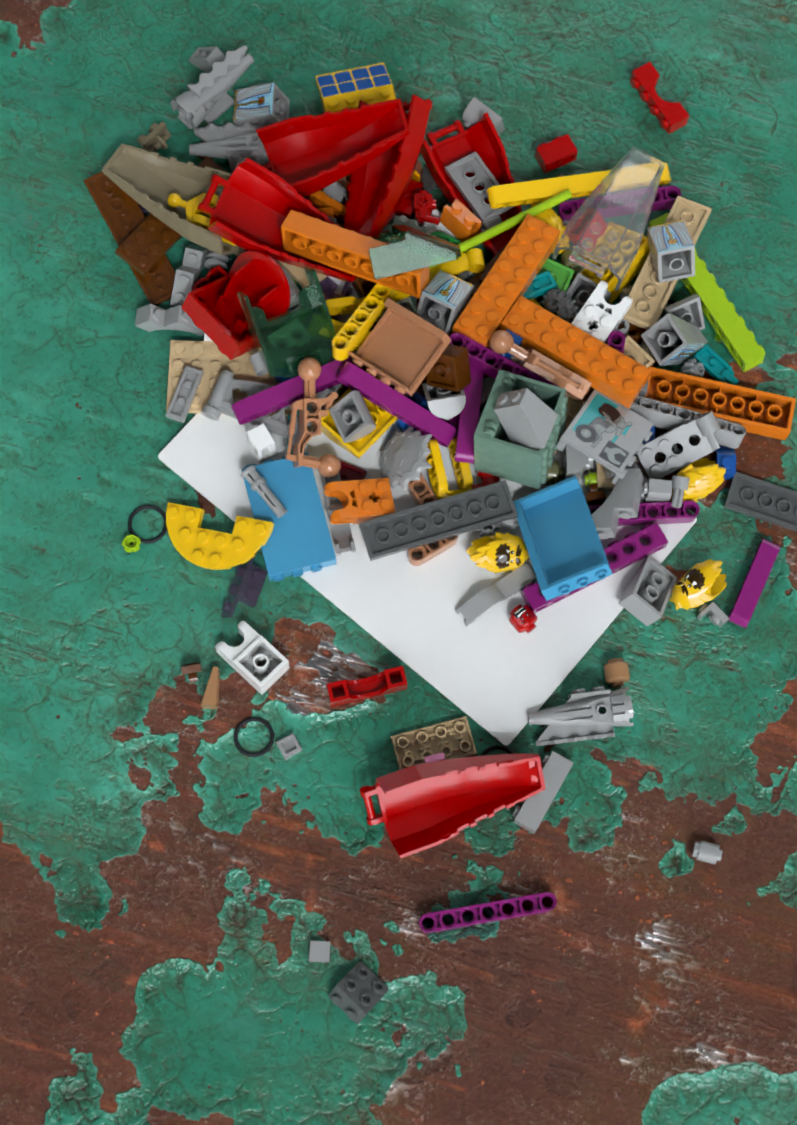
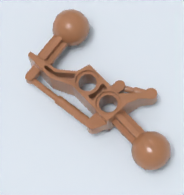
[490,330,591,401]
[285,357,341,478]

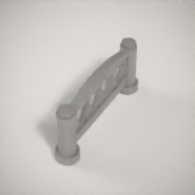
[201,370,313,453]

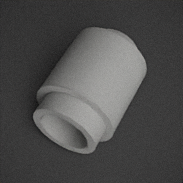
[323,181,349,205]
[692,840,723,864]

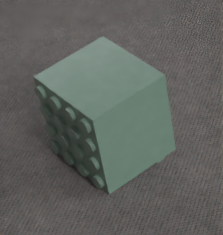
[474,369,568,490]

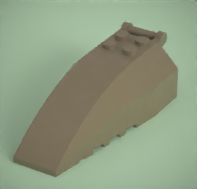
[102,144,249,256]

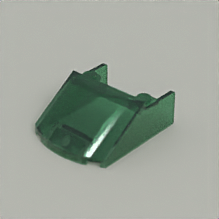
[368,225,462,279]
[237,266,341,378]

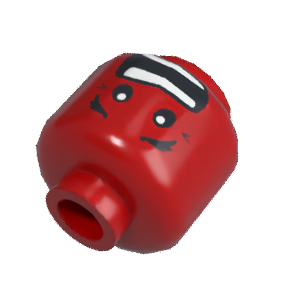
[509,604,538,633]

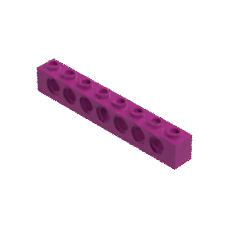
[521,523,668,613]

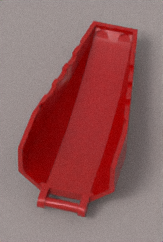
[344,95,432,239]
[256,99,410,197]
[420,113,522,257]
[197,158,356,282]
[360,753,546,858]

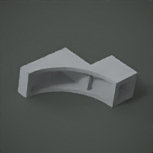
[170,244,208,306]
[135,304,204,336]

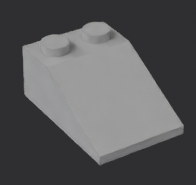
[619,555,677,626]

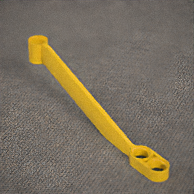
[323,248,485,316]

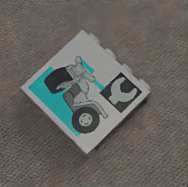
[556,389,654,484]

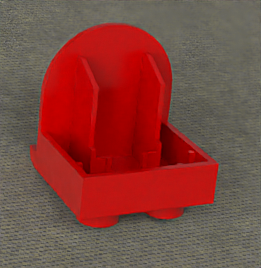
[181,250,290,360]

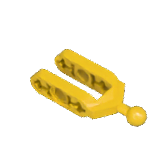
[167,193,237,246]
[426,437,473,500]

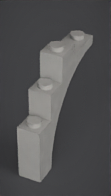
[592,468,644,539]

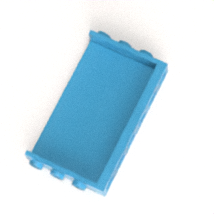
[241,453,336,582]
[513,476,613,601]

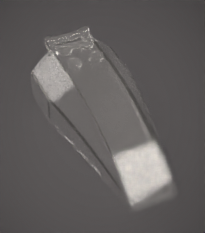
[552,147,665,291]

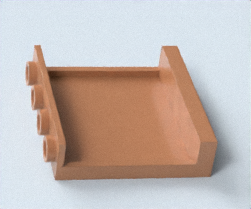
[348,298,451,396]

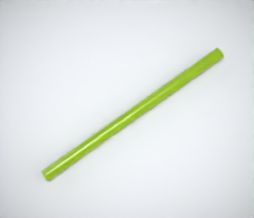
[430,189,572,269]

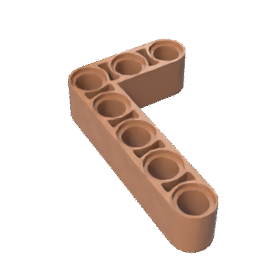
[407,473,458,566]

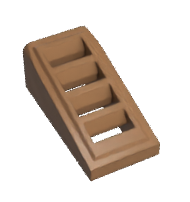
[201,666,220,709]

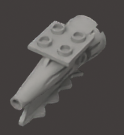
[170,45,254,130]
[189,121,270,174]
[528,686,634,746]

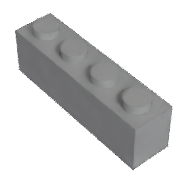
[512,751,573,834]

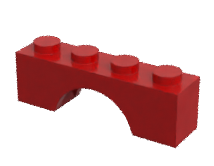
[630,62,689,134]
[326,666,408,708]

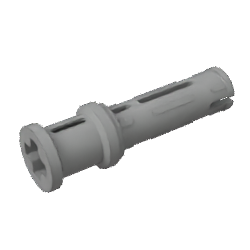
[241,465,287,518]

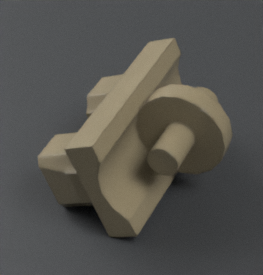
[137,122,171,152]

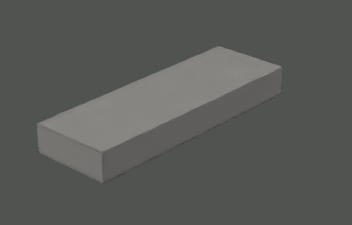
[166,365,204,423]

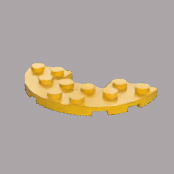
[166,502,274,570]

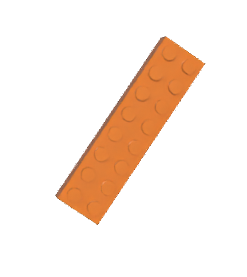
[281,210,430,299]
[452,214,560,348]
[500,296,651,409]
[644,366,796,441]

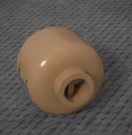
[603,658,630,688]

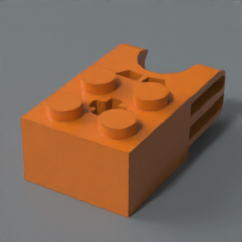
[323,478,396,524]

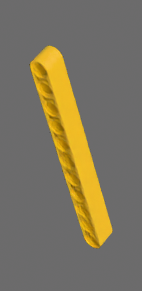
[486,163,671,209]

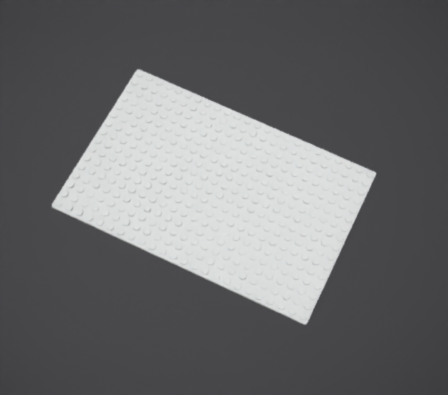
[158,276,697,746]

